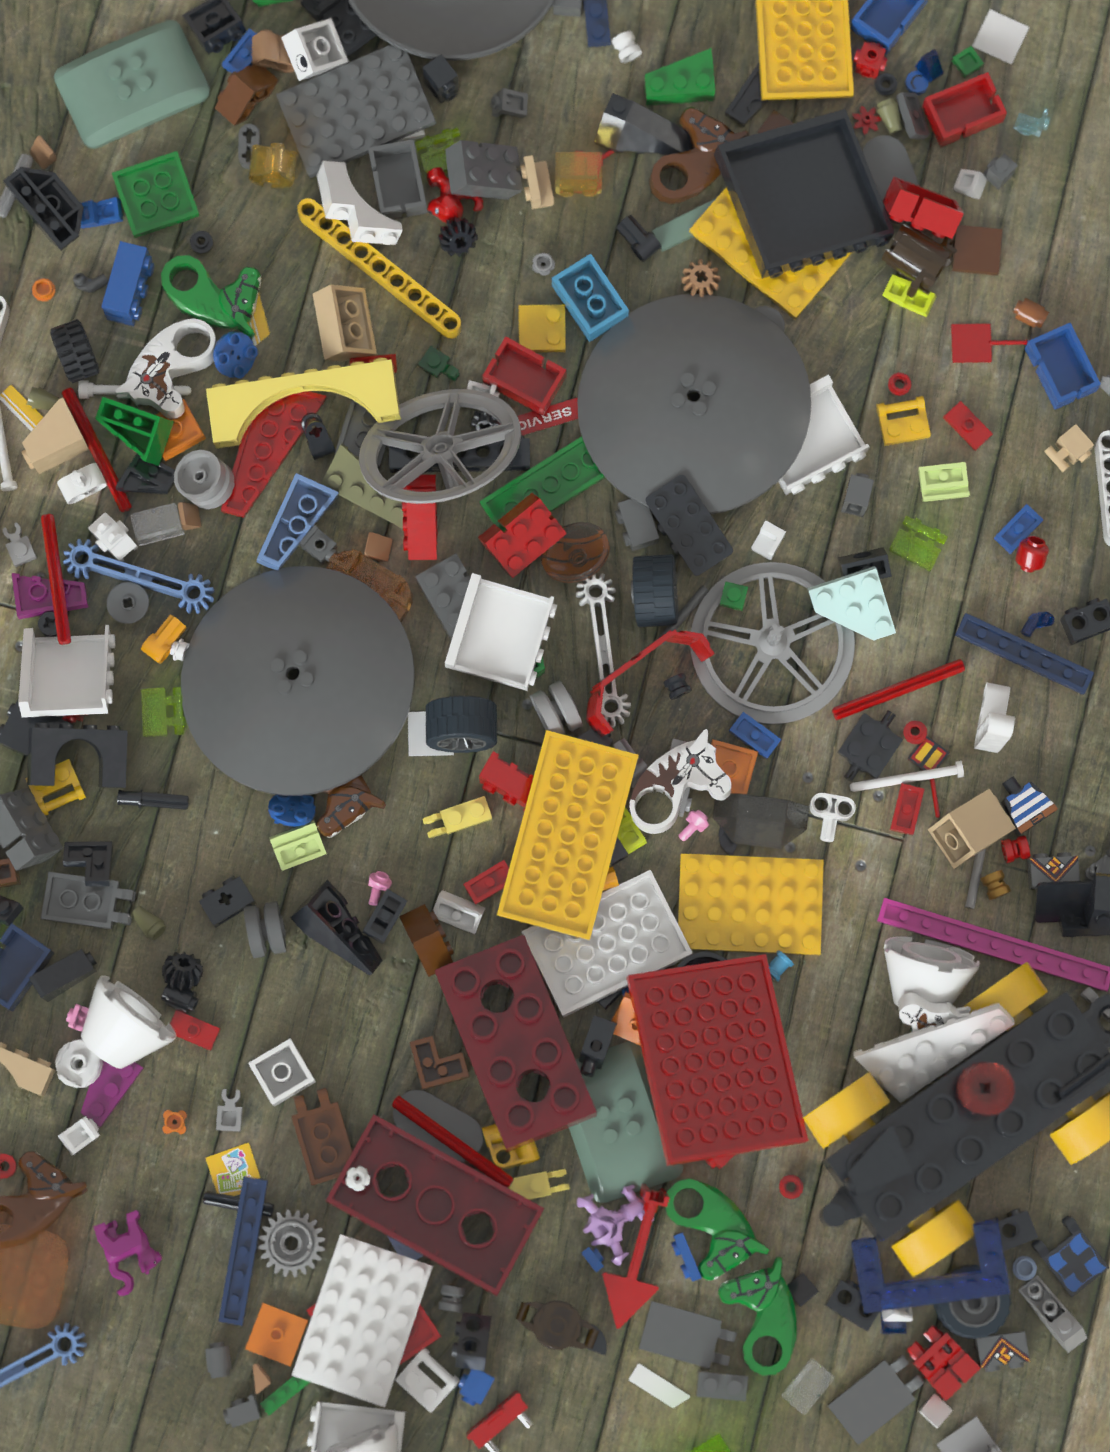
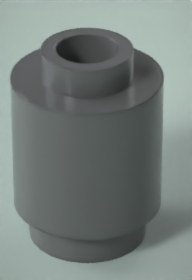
[205,1342,232,1378]

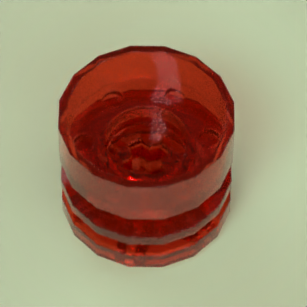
[957,1062,1015,1115]

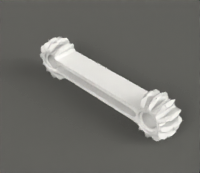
[576,572,631,728]

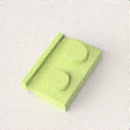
[918,462,970,502]
[269,821,326,871]

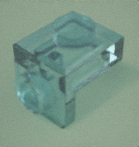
[1013,108,1051,137]

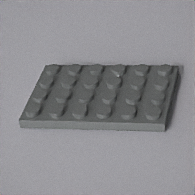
[276,45,437,178]

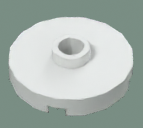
[55,1039,103,1088]

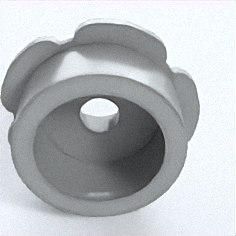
[532,253,555,275]

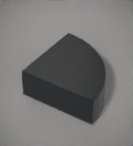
[718,825,742,856]
[583,1324,607,1355]

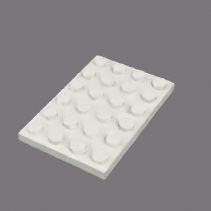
[521,870,693,1018]
[292,1234,433,1407]

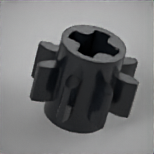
[471,410,500,431]

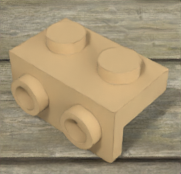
[520,155,554,209]

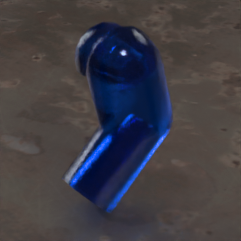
[1020,612,1055,638]

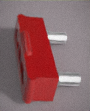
[466,1391,533,1452]

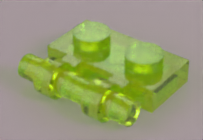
[414,127,461,176]
[888,516,948,571]
[141,687,186,737]

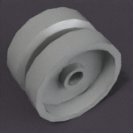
[174,450,234,509]
[530,680,583,735]

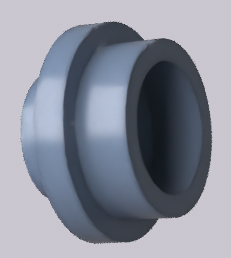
[1012,1256,1037,1281]

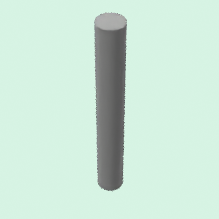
[965,849,986,909]

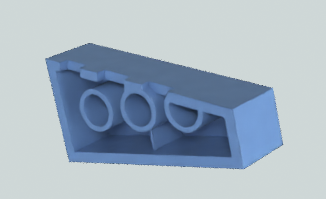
[256,473,339,570]

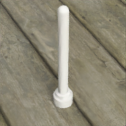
[78,380,191,399]

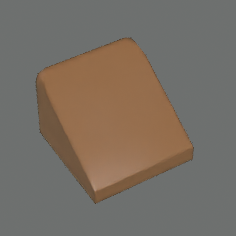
[30,136,56,169]
[178,502,201,530]
[364,532,393,562]
[253,1363,272,1395]

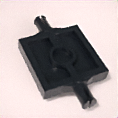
[837,710,903,782]

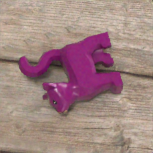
[93,1210,162,1296]

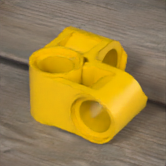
[482,1124,540,1170]

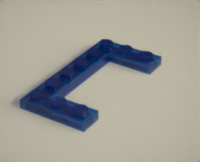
[851,1220,1011,1313]

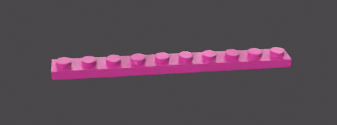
[877,898,1110,992]

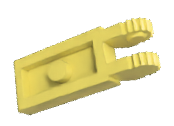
[422,796,492,838]
[509,1169,570,1200]

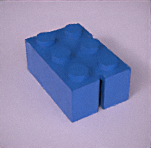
[850,0,928,55]
[101,241,154,326]
[1025,322,1101,410]

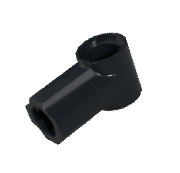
[616,215,662,263]

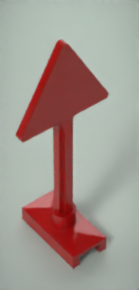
[602,1184,670,1329]

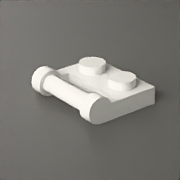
[395,1348,460,1413]

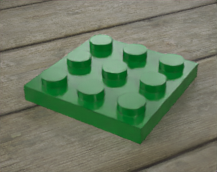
[112,151,200,238]

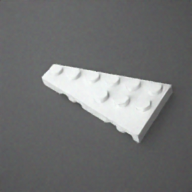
[854,1003,1015,1103]

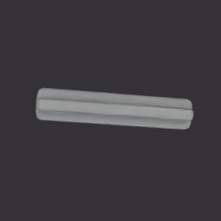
[0,153,33,218]

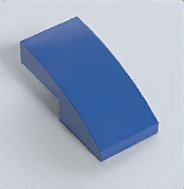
[81,197,123,228]

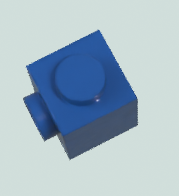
[458,1369,495,1406]

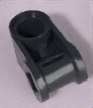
[301,413,336,461]

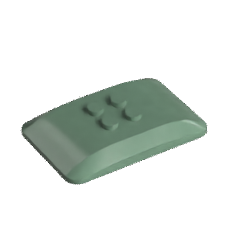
[54,20,210,149]
[569,1041,684,1203]

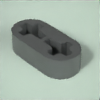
[238,124,260,169]

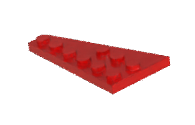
[221,391,327,518]

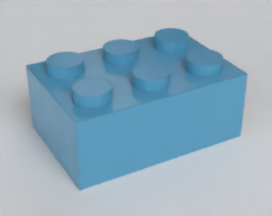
[552,254,629,342]

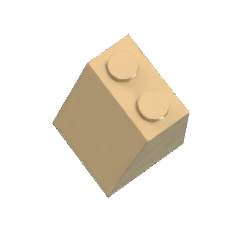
[21,398,89,474]
[928,789,1016,869]

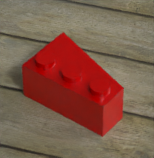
[479,751,534,811]

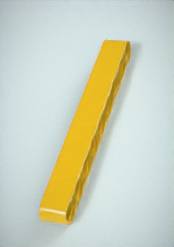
[298,198,461,339]

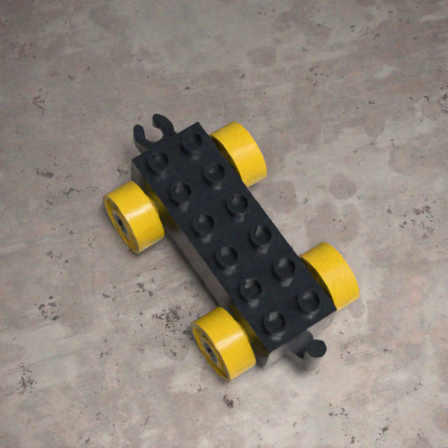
[803,962,1110,1277]

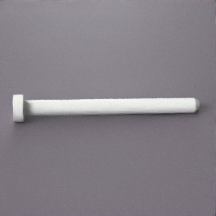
[0,408,17,491]
[850,761,964,792]

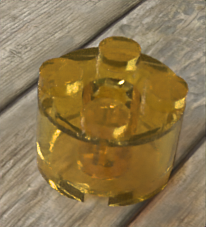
[249,143,297,188]

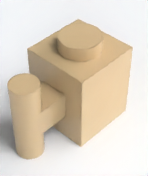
[1044,424,1094,472]

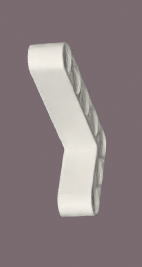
[1094,430,1110,546]
[974,682,1015,753]

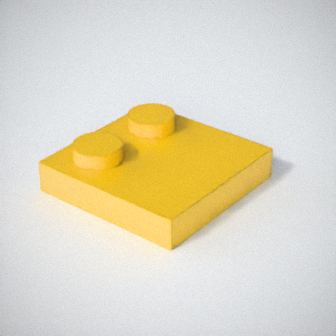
[519,305,566,352]

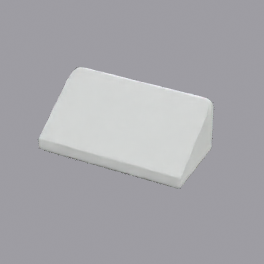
[433,890,485,934]

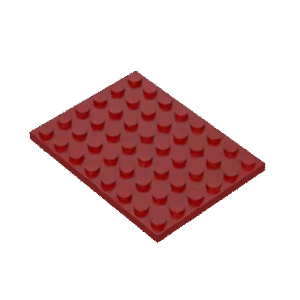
[626,954,808,1166]

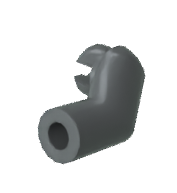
[73,273,108,293]

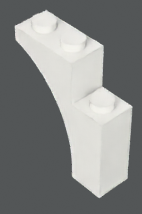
[317,161,403,245]

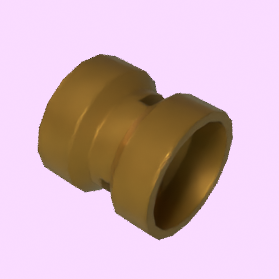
[980,870,1012,901]

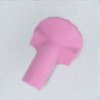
[678,810,709,841]
[368,871,392,906]

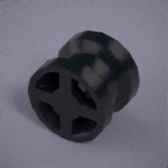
[38,612,57,637]
[663,673,692,700]

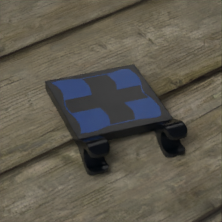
[1031,1216,1109,1297]

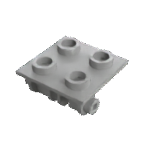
[936,1416,1002,1452]

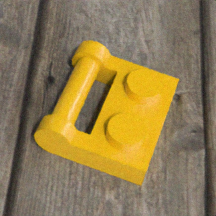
[876,396,931,446]
[25,759,86,816]

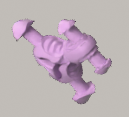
[577,1185,655,1266]

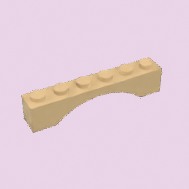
[0,1042,55,1097]

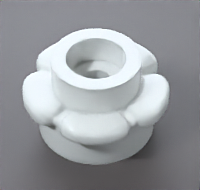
[170,639,190,661]
[346,1167,370,1191]

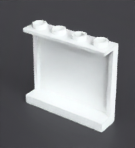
[778,375,870,495]
[445,573,557,691]
[18,625,115,717]
[307,1402,406,1452]

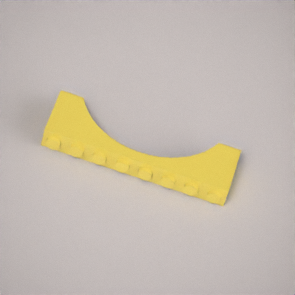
[206,358,401,449]

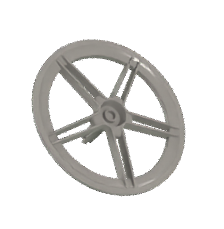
[359,389,521,504]
[690,562,855,724]

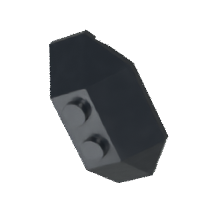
[3,167,84,251]

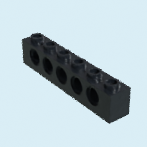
[389,435,530,473]

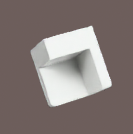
[751,520,786,560]

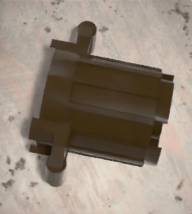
[882,224,957,298]
[515,1300,599,1350]

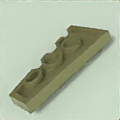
[321,443,403,528]

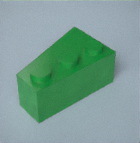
[644,48,716,106]
[95,397,174,466]

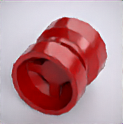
[1001,835,1030,863]

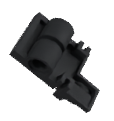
[300,0,377,57]

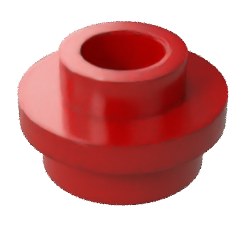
[888,372,911,396]
[903,721,927,744]
[779,1175,803,1199]

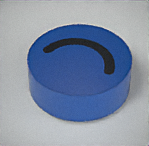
[905,71,929,95]

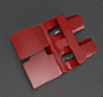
[906,1325,981,1401]

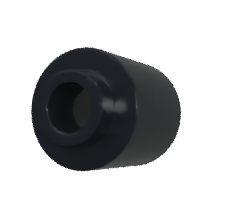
[161,984,199,1014]

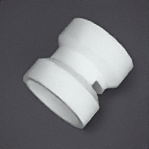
[612,31,642,63]

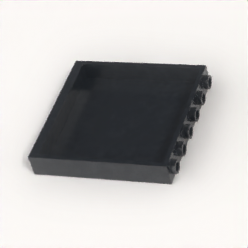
[714,109,894,278]

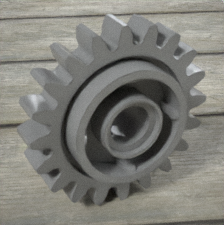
[258,1210,326,1277]

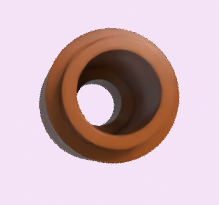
[1013,298,1049,329]

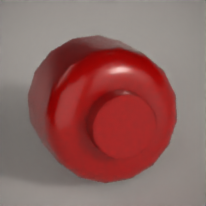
[1015,536,1049,573]

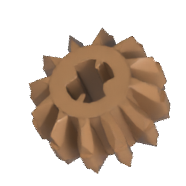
[681,259,721,297]

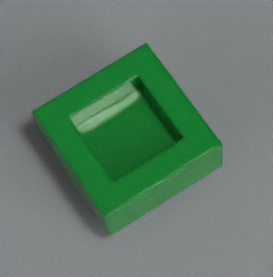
[951,46,984,79]
[720,581,748,611]

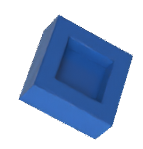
[581,1247,604,1272]

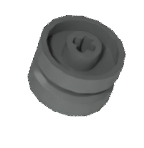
[244,901,287,959]

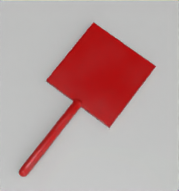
[951,324,1029,363]

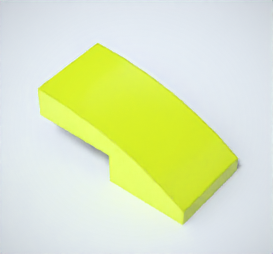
[883,274,936,317]
[617,807,647,855]

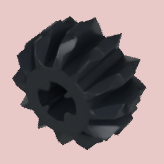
[438,217,478,257]
[162,951,203,991]

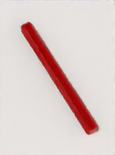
[62,387,132,513]
[41,514,71,645]
[832,659,965,720]
[392,1096,514,1188]

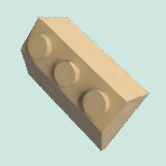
[313,285,377,362]

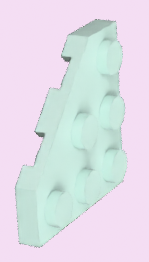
[807,566,896,640]

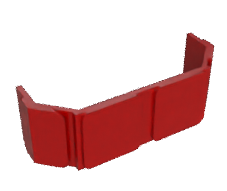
[586,630,715,737]

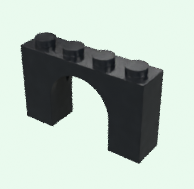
[27,723,128,788]

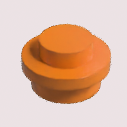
[32,278,56,302]

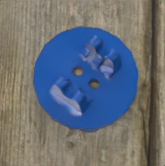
[213,332,258,378]
[268,795,315,827]

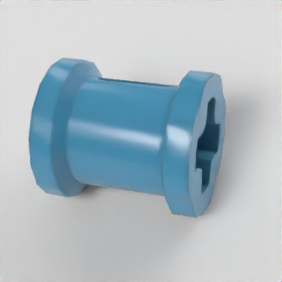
[769,950,794,982]

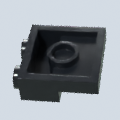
[182,0,247,54]

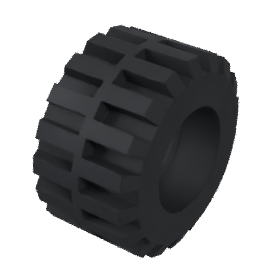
[50,319,99,384]

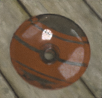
[541,522,610,583]

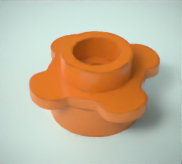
[162,1110,187,1134]

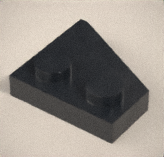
[116,454,175,494]

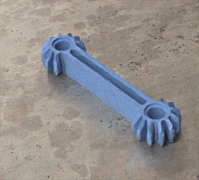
[63,539,215,614]
[0,1323,87,1388]

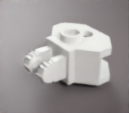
[88,513,138,562]

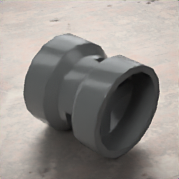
[438,1285,466,1313]

